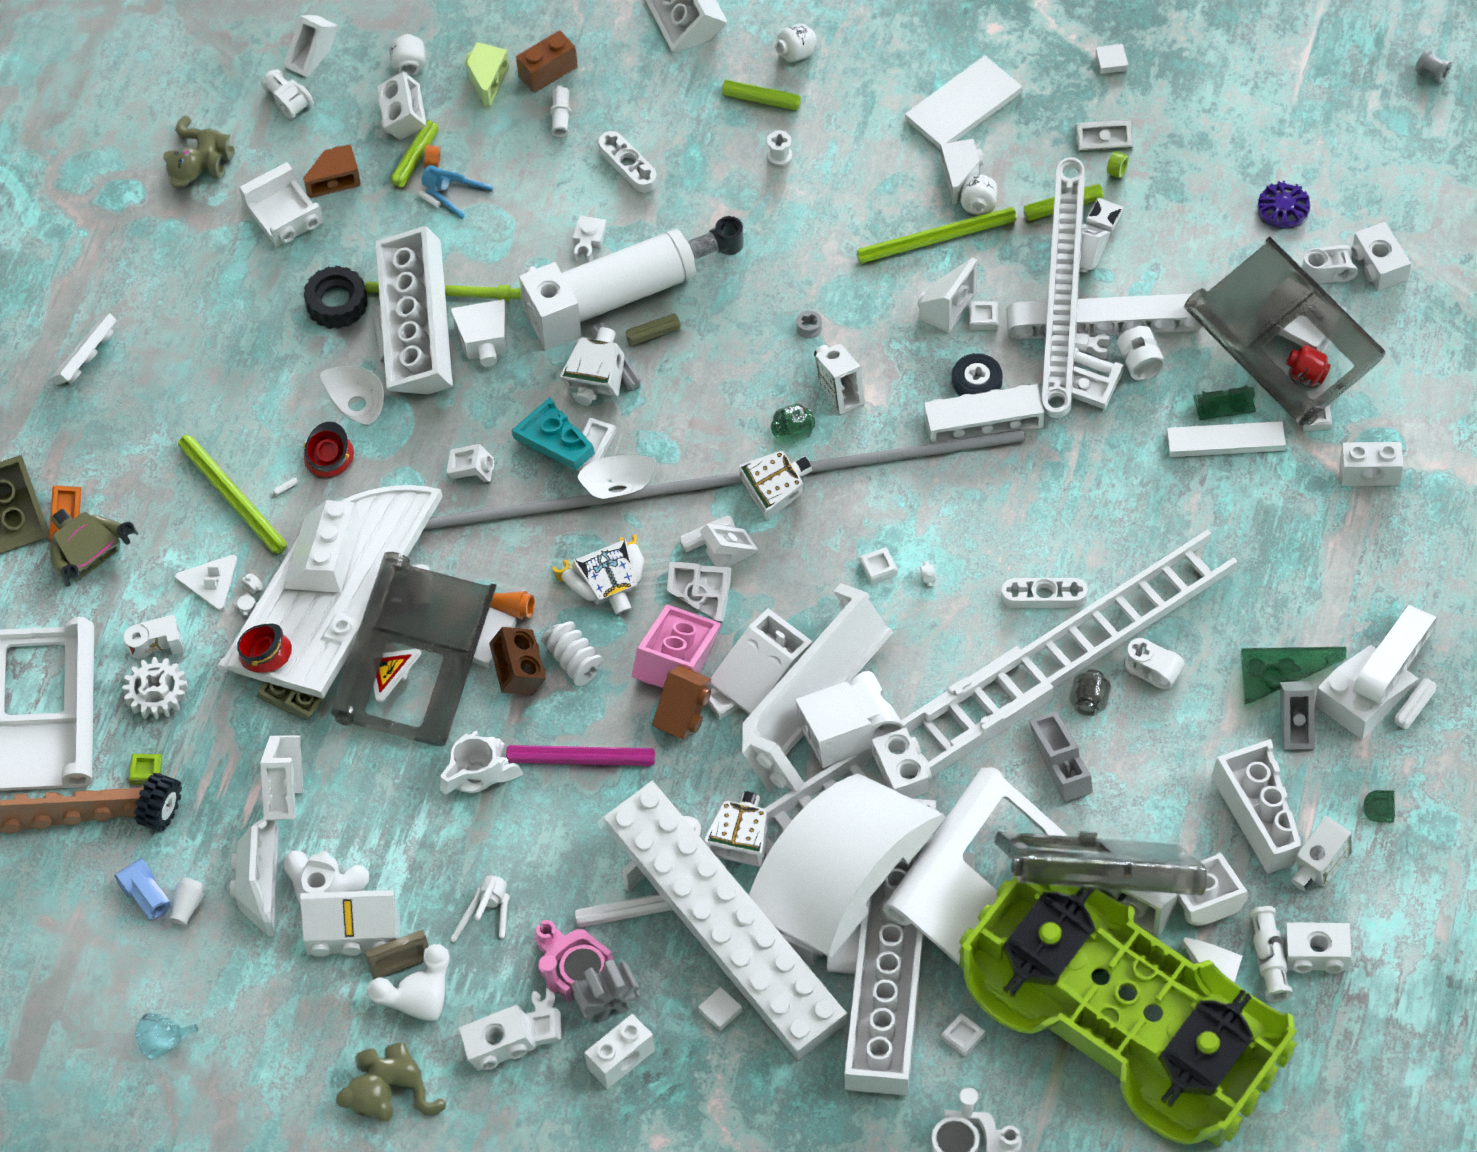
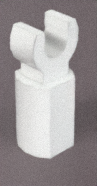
[1075,333,1110,359]

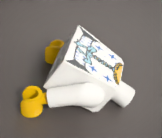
[552,534,644,615]

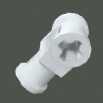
[261,69,314,120]

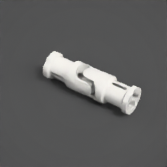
[1249,906,1292,1002]

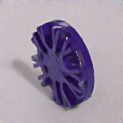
[1257,181,1310,228]

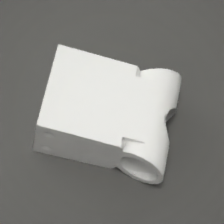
[795,671,904,768]

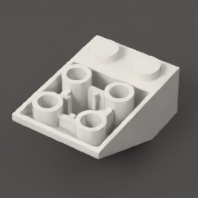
[710,608,813,715]

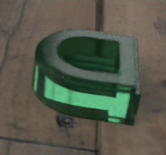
[1363,790,1395,823]

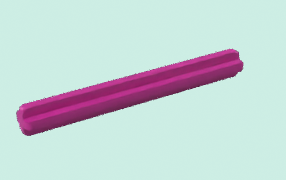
[506,745,655,766]

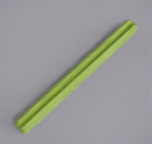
[856,207,1017,263]
[178,434,287,555]

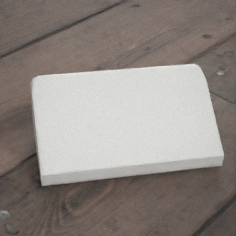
[1075,119,1133,151]

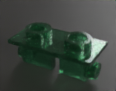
[1193,385,1256,420]

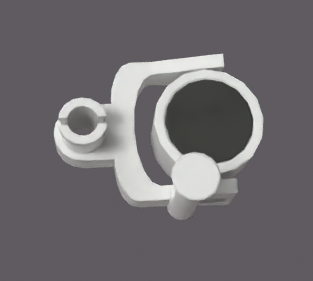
[930,1087,1022,1152]

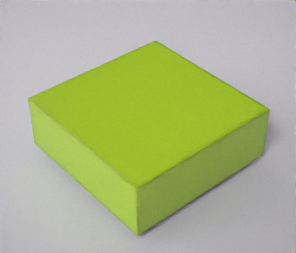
[128,754,163,785]

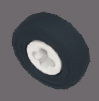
[952,353,1003,396]

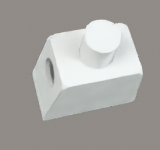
[451,299,507,367]

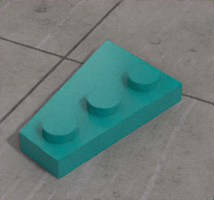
[511,397,595,471]

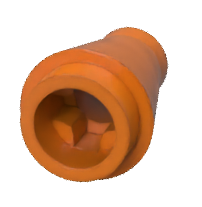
[489,591,535,620]

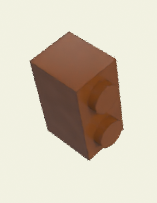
[516,30,578,93]
[651,665,711,740]

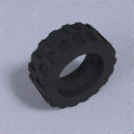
[304,266,368,329]

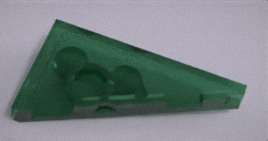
[1240,646,1347,704]

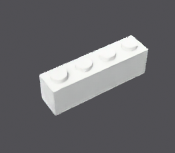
[924,384,1044,444]

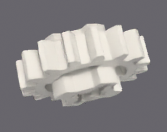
[122,657,189,720]

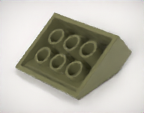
[0,455,49,554]

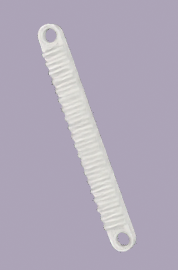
[1042,157,1085,418]

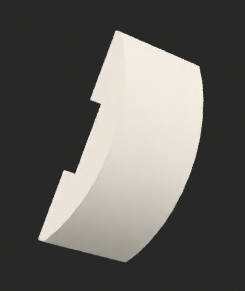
[749,773,946,958]

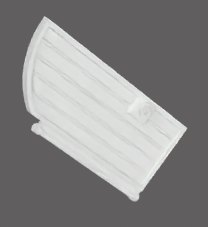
[217,485,443,698]

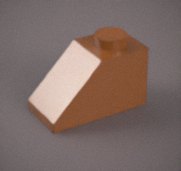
[303,144,361,199]

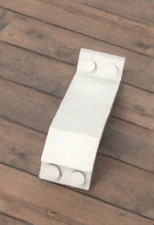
[742,583,894,792]

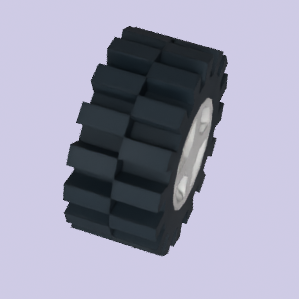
[134,772,182,832]

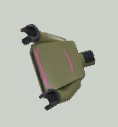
[50,509,139,587]

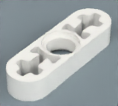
[599,131,657,193]
[1001,578,1088,609]

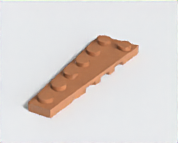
[0,788,144,833]

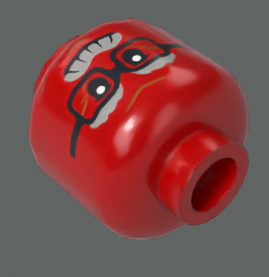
[1286,345,1331,387]

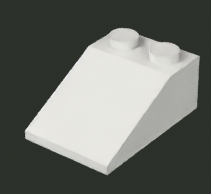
[1315,645,1419,740]

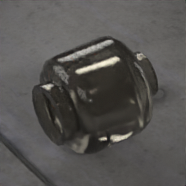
[1069,669,1111,716]

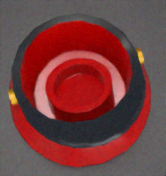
[303,421,354,477]
[237,623,292,673]

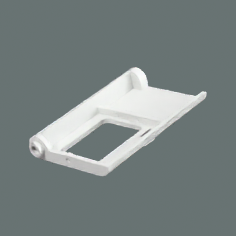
[0,617,94,791]
[883,767,1073,969]

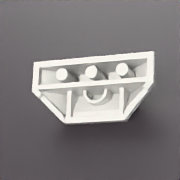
[230,818,279,936]

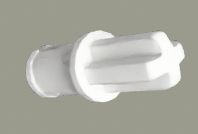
[550,86,571,138]

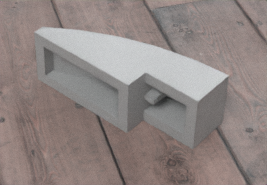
[1029,711,1093,802]

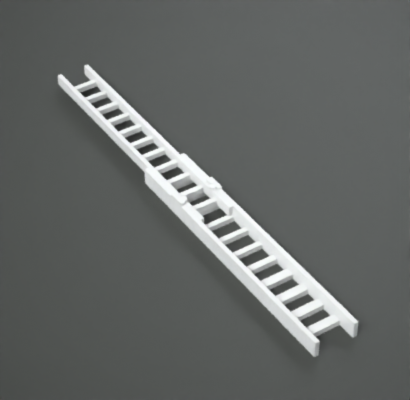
[757,529,1238,874]

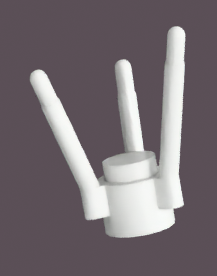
[450,875,510,942]

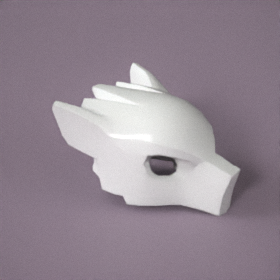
[440,731,523,795]

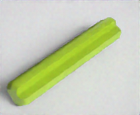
[722,79,801,110]
[391,120,438,188]
[1023,184,1104,221]

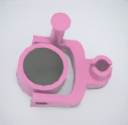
[535,920,613,1003]

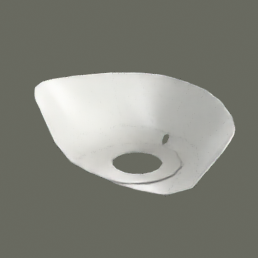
[320,366,384,425]
[578,455,656,499]

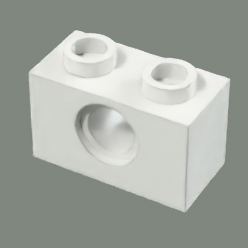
[1351,222,1411,291]
[1340,442,1403,486]
[1284,922,1351,974]
[459,1004,536,1071]
[584,1014,655,1090]

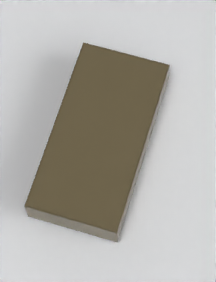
[365,930,429,979]

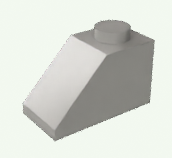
[1280,681,1315,750]

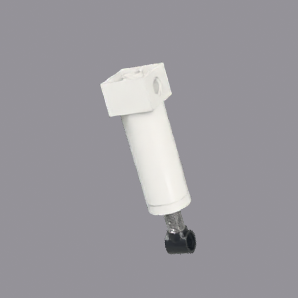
[519,216,744,350]

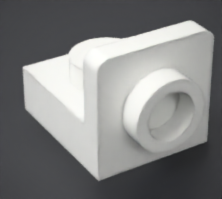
[446,444,495,483]

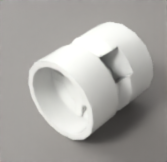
[1117,326,1165,380]

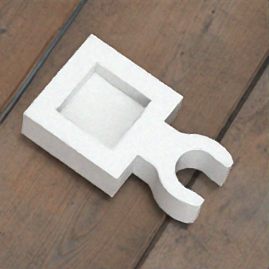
[573,215,607,263]
[527,988,561,1046]

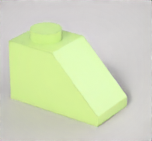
[465,42,509,107]

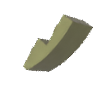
[257,682,324,720]

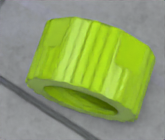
[1107,151,1129,178]

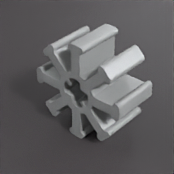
[572,960,640,1022]

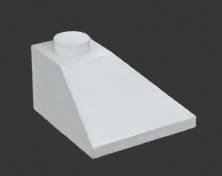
[917,258,977,333]

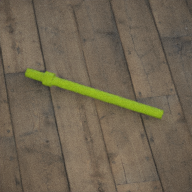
[365,282,522,302]

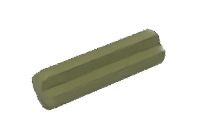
[626,314,680,345]

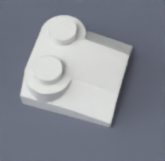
[1165,852,1248,926]

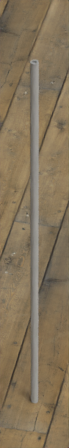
[424,430,1025,530]

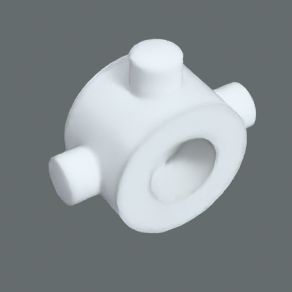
[573,386,597,406]
[920,561,935,587]
[241,574,263,594]
[234,593,258,617]

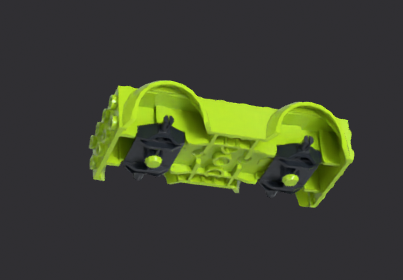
[958,850,1298,1148]

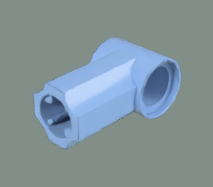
[114,858,171,920]

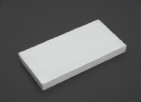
[905,56,1022,150]

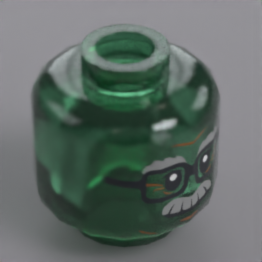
[771,403,815,445]

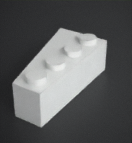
[1211,739,1301,874]

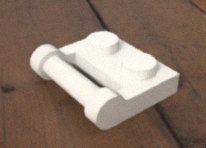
[1072,348,1125,409]

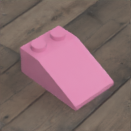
[631,604,722,688]

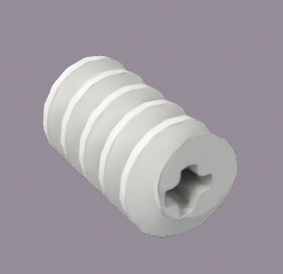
[541,621,603,686]

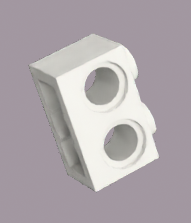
[377,71,426,141]
[872,728,932,798]

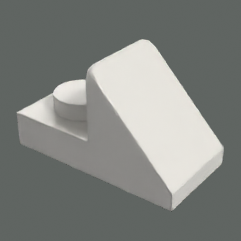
[700,524,758,567]

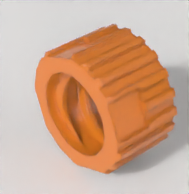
[424,145,441,169]

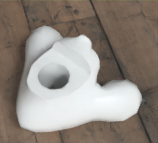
[284,850,369,907]
[367,944,450,1021]

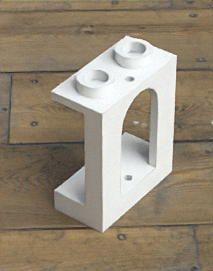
[260,735,304,820]

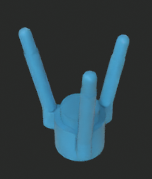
[421,165,494,218]

